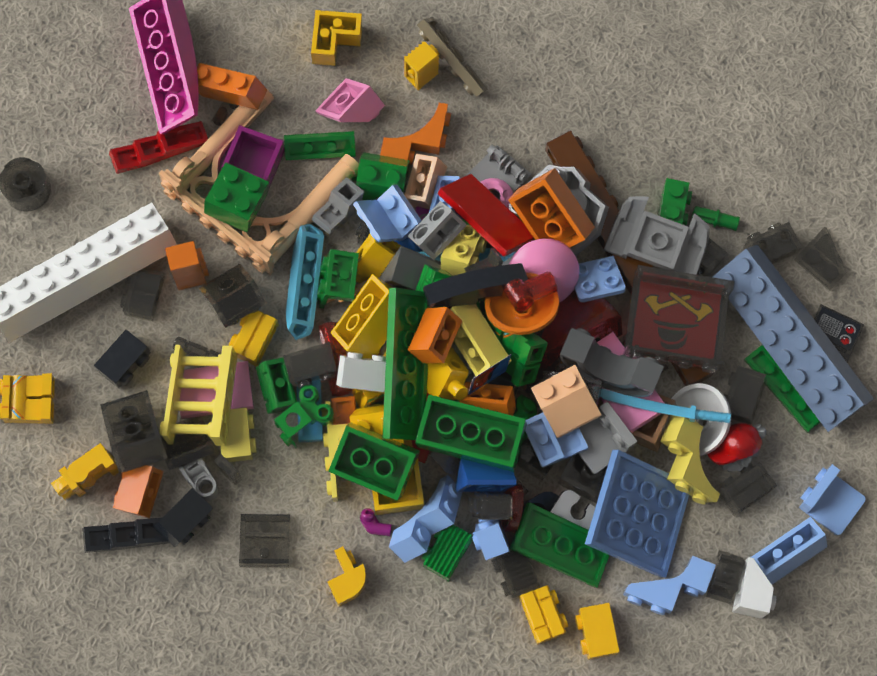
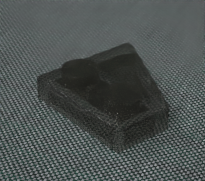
[794,227,847,291]

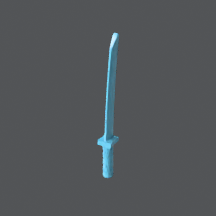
[594,387,731,423]

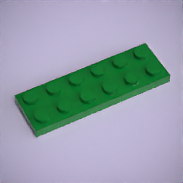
[383,288,429,440]

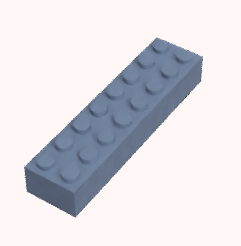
[712,245,874,432]

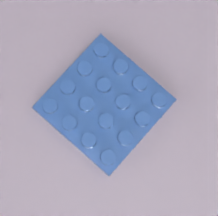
[585,450,689,578]

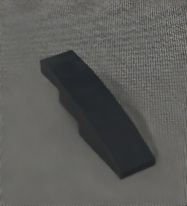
[423,263,529,308]
[82,517,170,553]

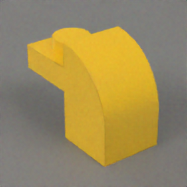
[327,546,366,607]

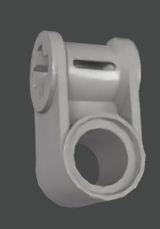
[178,457,219,501]

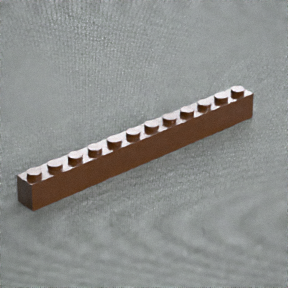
[545,131,715,386]

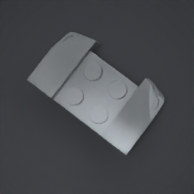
[603,196,710,283]

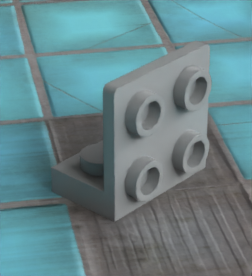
[578,401,637,474]

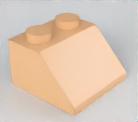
[531,365,602,438]

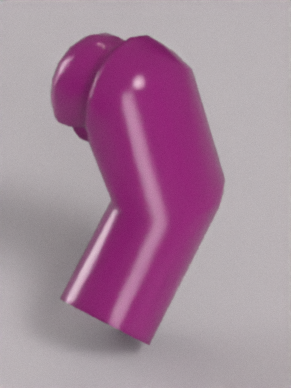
[360,508,392,537]

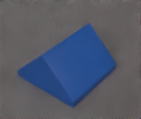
[456,459,516,492]

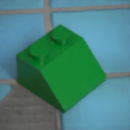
[356,152,410,200]

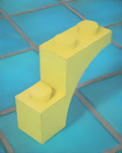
[660,416,720,505]

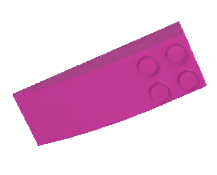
[129,0,198,135]

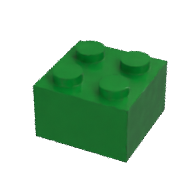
[204,162,269,232]

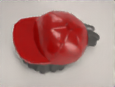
[707,423,767,472]

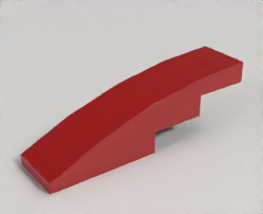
[109,121,208,174]

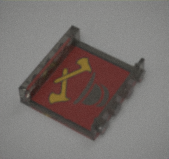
[623,265,734,373]

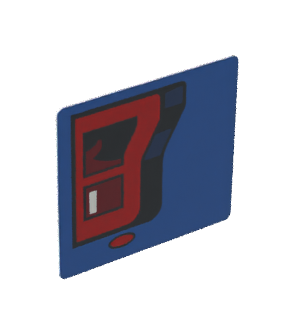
[468,354,511,395]

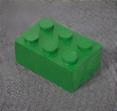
[328,422,420,501]

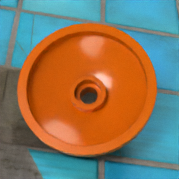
[485,272,559,335]

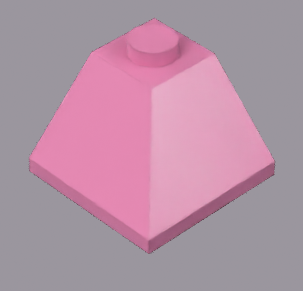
[316,78,385,122]

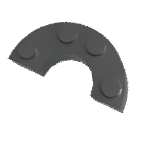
[560,328,664,397]

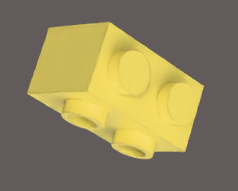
[441,225,487,276]

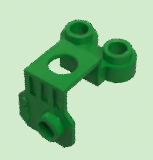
[274,385,334,449]

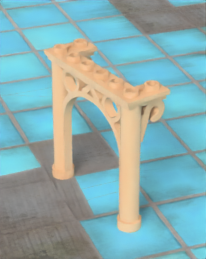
[159,89,359,275]

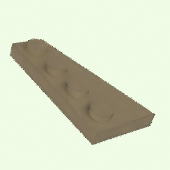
[417,17,487,97]

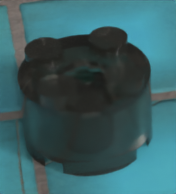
[0,157,51,211]

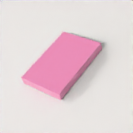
[180,361,254,419]

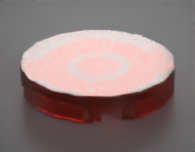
[501,483,524,533]

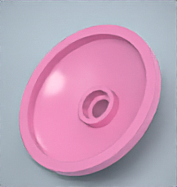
[509,239,579,303]

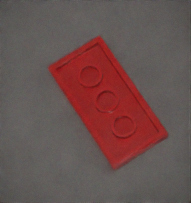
[437,174,535,257]

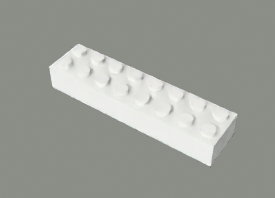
[0,203,177,343]

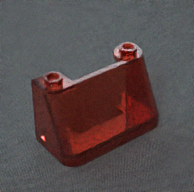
[533,289,623,380]

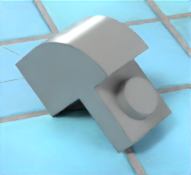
[312,177,364,235]

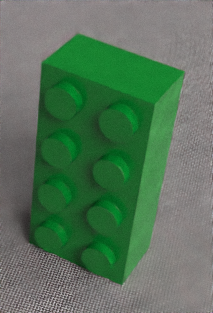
[415,395,527,472]

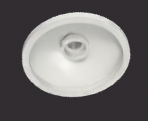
[671,383,731,456]

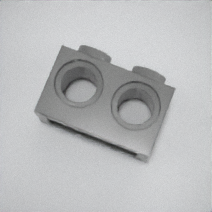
[408,201,467,260]

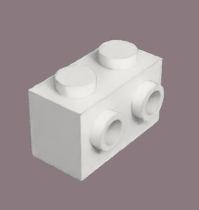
[336,352,386,392]

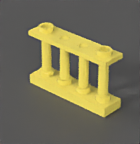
[160,345,238,446]

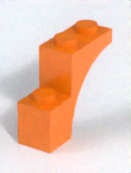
[380,102,452,165]

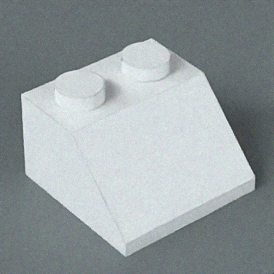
[732,557,776,619]

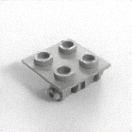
[466,145,532,199]

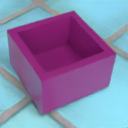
[222,125,285,191]

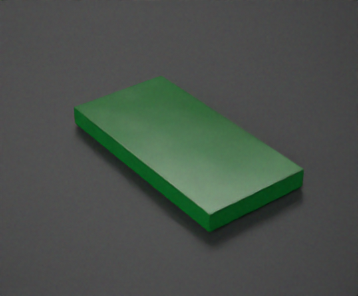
[509,503,610,588]

